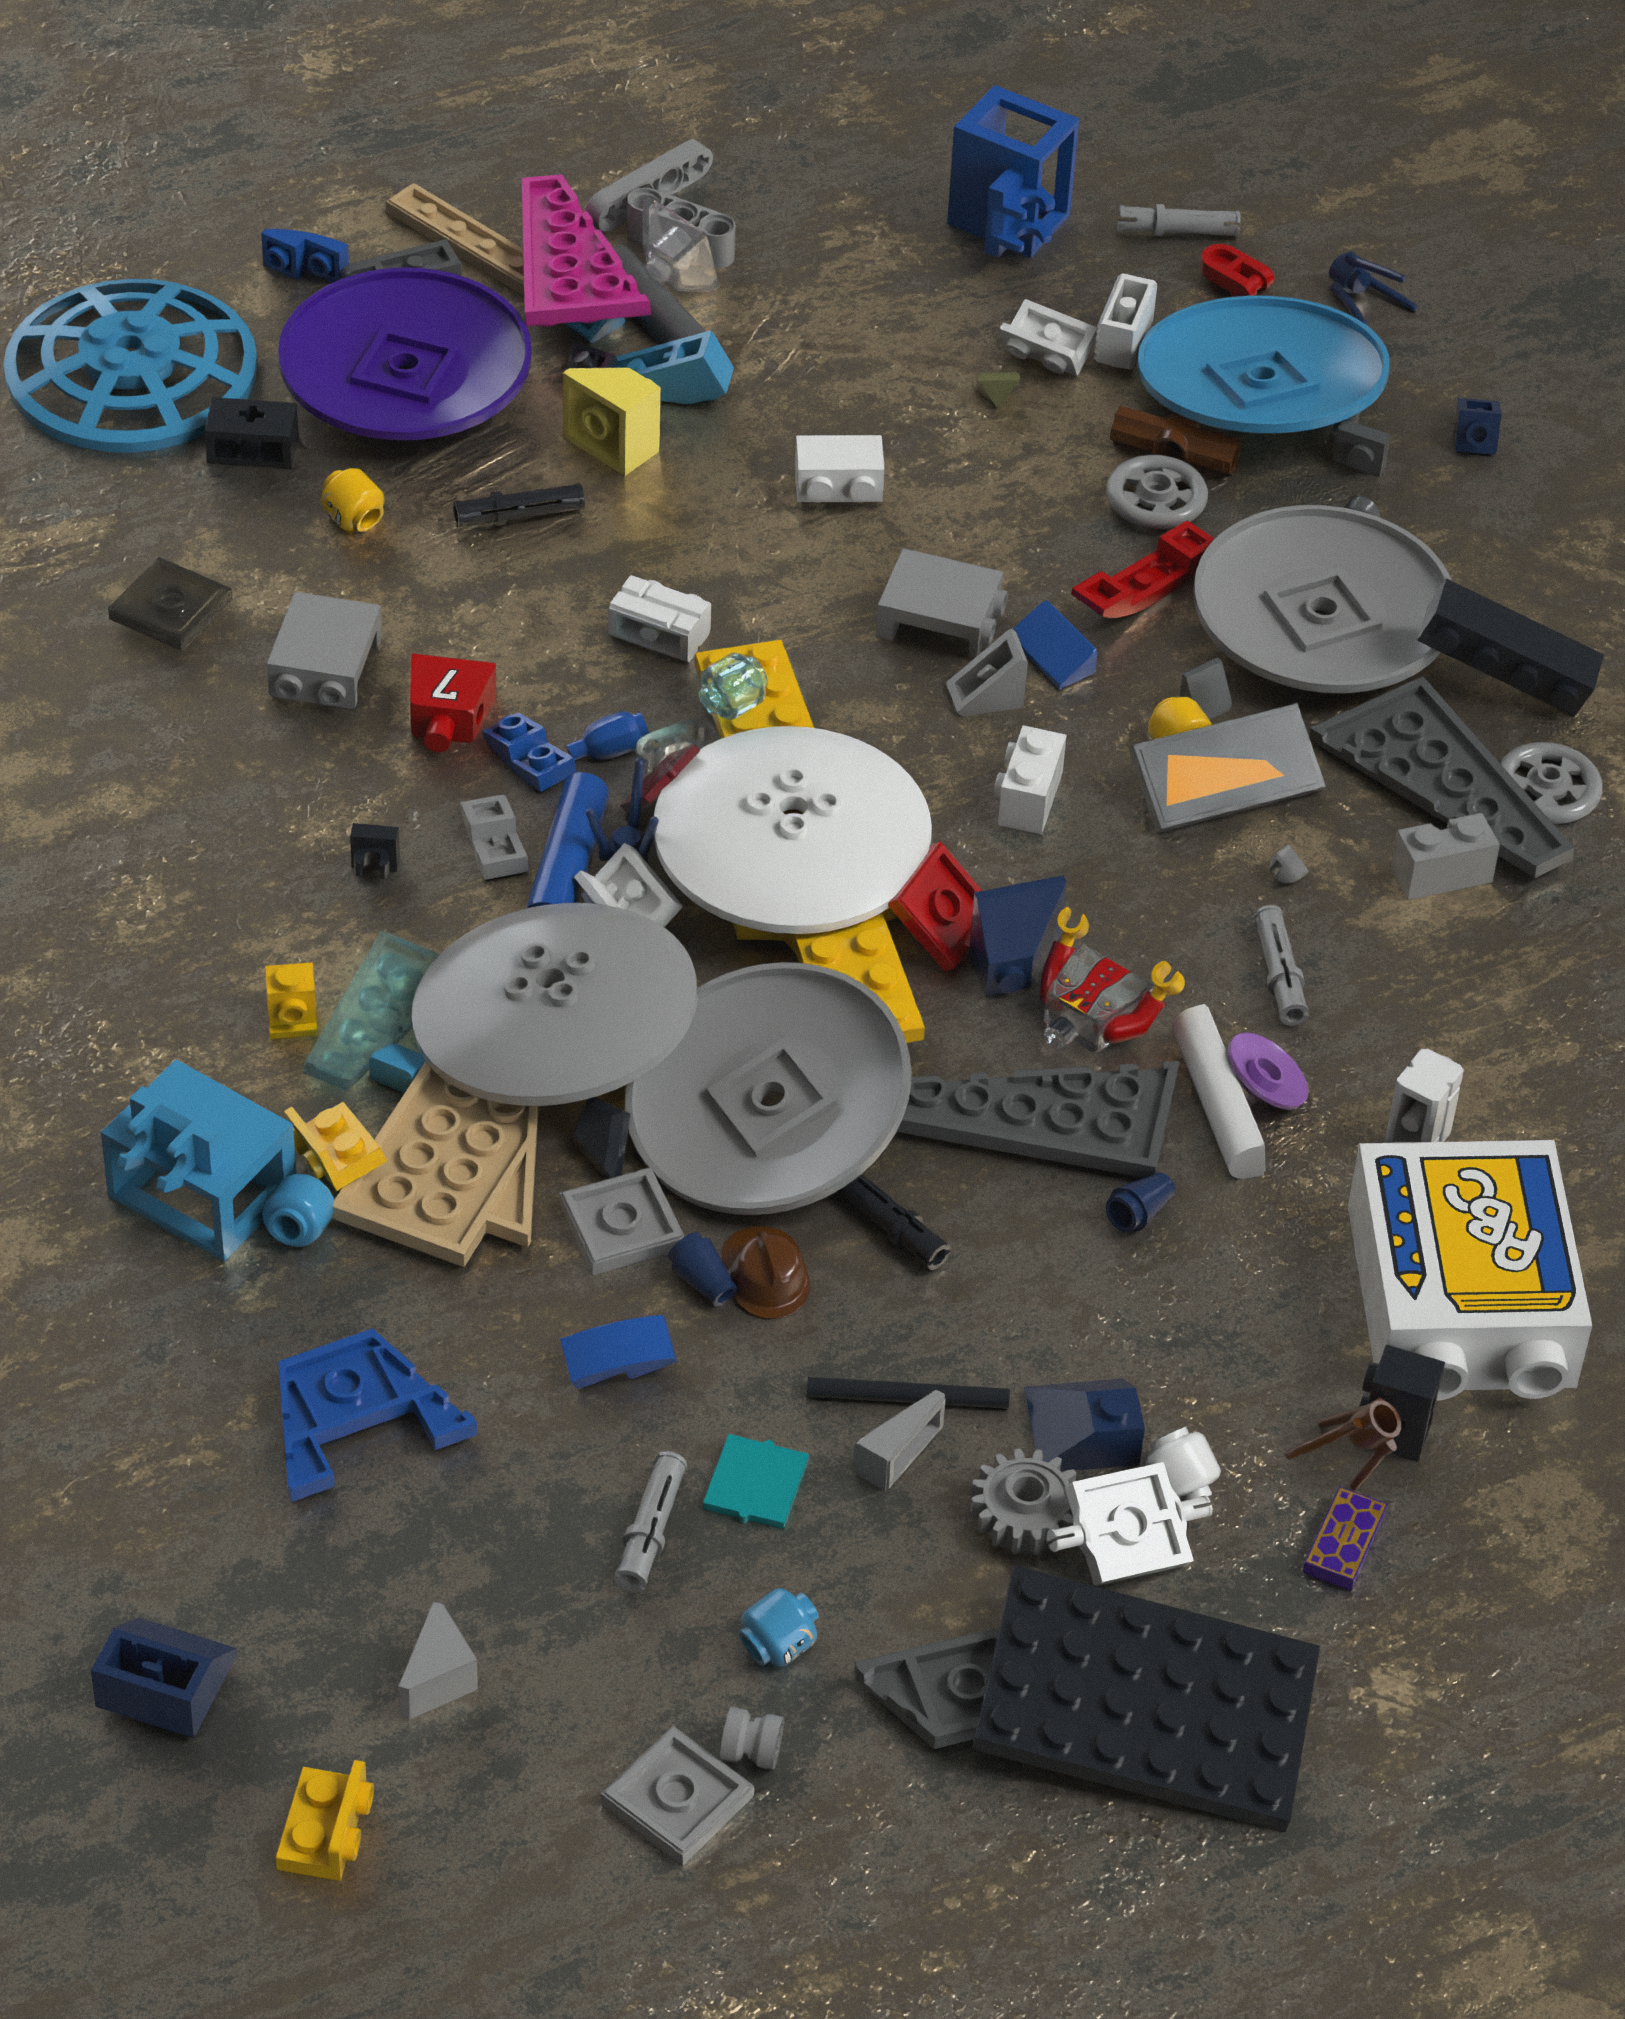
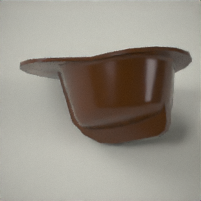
[722,1226,810,1319]

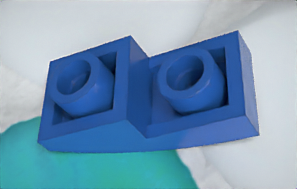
[261,229,349,282]
[482,712,577,792]
[560,1315,677,1390]

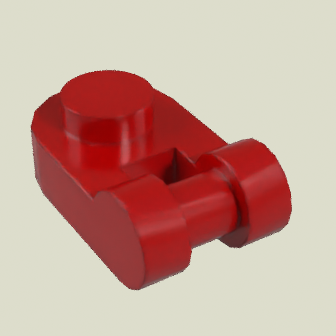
[1200,244,1274,297]

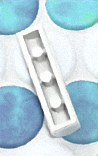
[1172,1004,1266,1179]

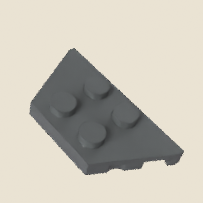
[854,1628,999,1749]

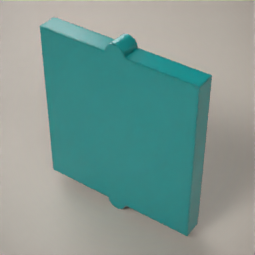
[703,1434,809,1529]

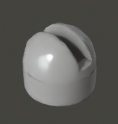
[1270,843,1309,884]

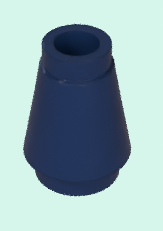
[1105,1172,1175,1232]
[668,1232,737,1306]

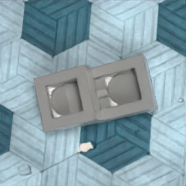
[460,794,529,880]

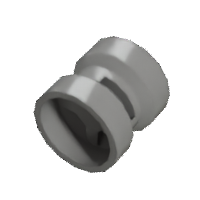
[720,1706,784,1770]

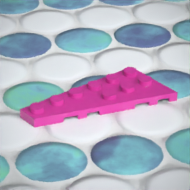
[522,174,651,327]

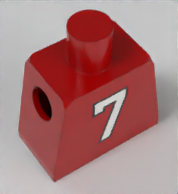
[410,653,497,753]

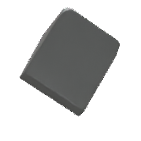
[1179,658,1232,720]

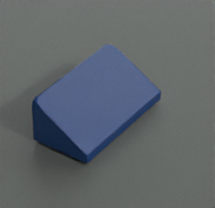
[1012,600,1097,690]

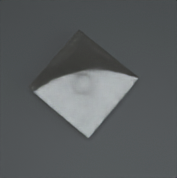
[108,557,232,651]

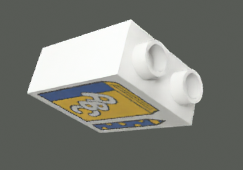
[1348,1140,1592,1401]

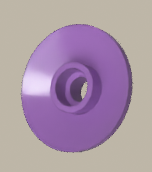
[1227,1032,1308,1110]

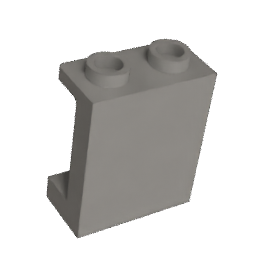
[876,548,1008,658]
[267,592,382,709]

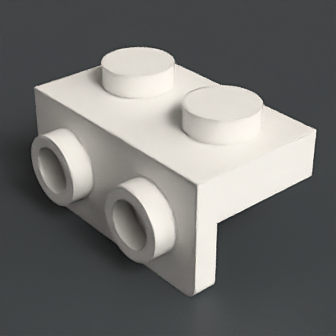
[999,299,1098,376]
[574,843,683,927]

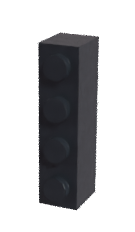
[1417,578,1604,717]

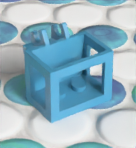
[101,1059,296,1262]

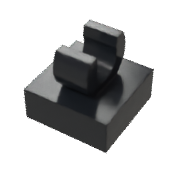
[350,823,400,879]

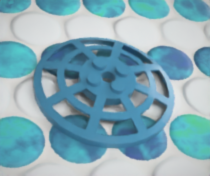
[4,279,258,453]

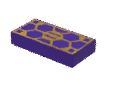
[1303,1486,1388,1591]

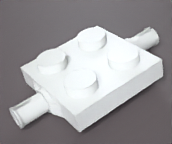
[1047,1462,1212,1586]

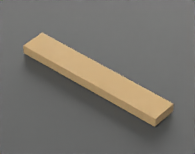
[386,183,524,296]

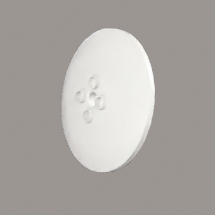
[654,726,932,934]

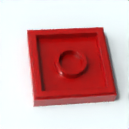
[888,841,982,972]

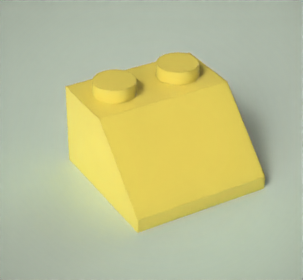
[563,368,661,476]

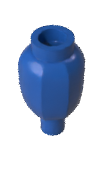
[566,711,650,761]

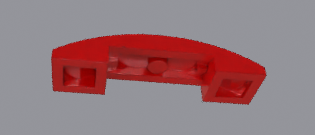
[1071,520,1215,618]

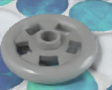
[1106,455,1208,529]
[1500,742,1603,824]

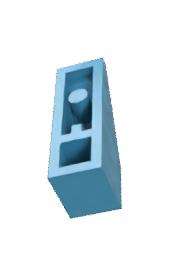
[615,330,734,404]

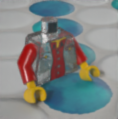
[1040,907,1185,1052]

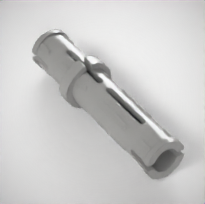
[1117,204,1241,237]
[1254,905,1309,1026]
[614,1451,687,1592]

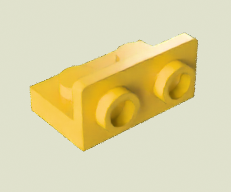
[283,1102,387,1191]
[276,1760,374,1881]

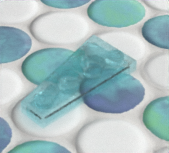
[303,930,440,1091]

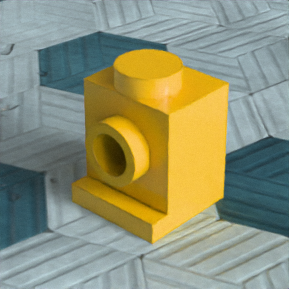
[265,962,318,1039]

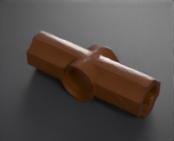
[1110,405,1242,476]

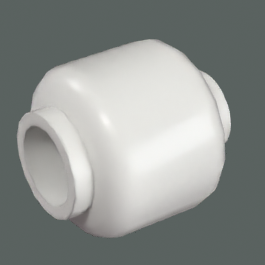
[1144,1427,1221,1501]

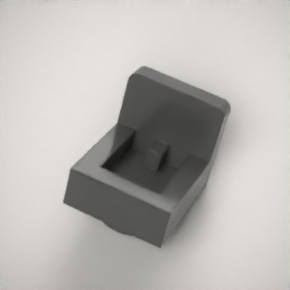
[1330,413,1391,476]

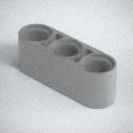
[627,188,736,268]

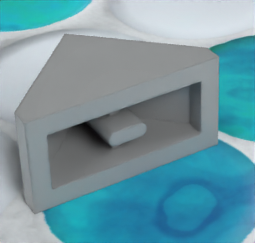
[946,628,1028,716]
[398,1602,478,1719]

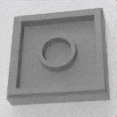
[559,1167,685,1275]
[601,1726,754,1866]

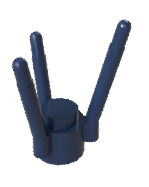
[1329,251,1418,325]
[586,758,659,863]

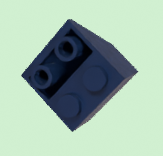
[91,1618,237,1738]

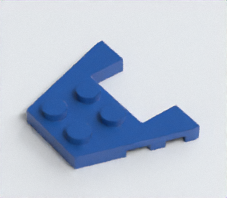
[278,1328,477,1502]

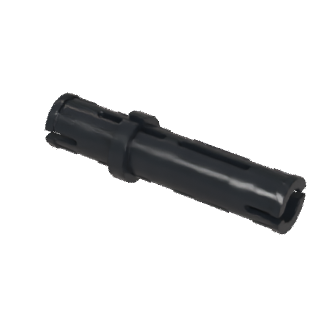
[453,483,585,528]
[837,1174,951,1270]

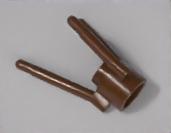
[1285,1398,1401,1490]

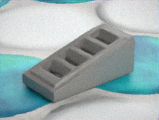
[853,1390,945,1491]

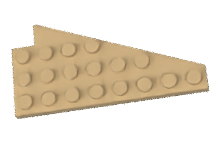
[332,986,545,1267]

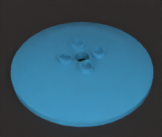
[1138,296,1390,433]

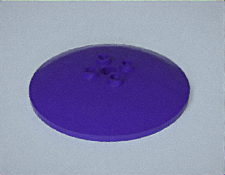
[278,267,532,440]

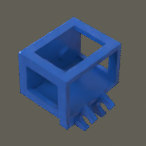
[947,85,1080,258]

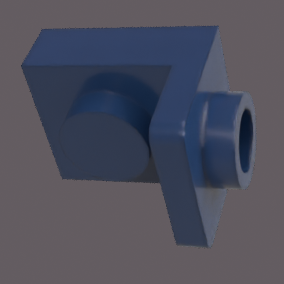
[1455,398,1502,454]

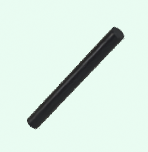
[807,1377,1010,1409]

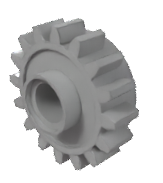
[970,1448,1076,1555]

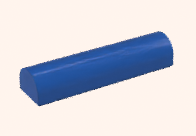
[525,772,609,909]

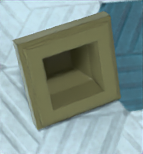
[974,372,1020,409]

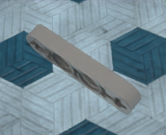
[585,139,713,232]

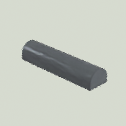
[613,246,706,345]

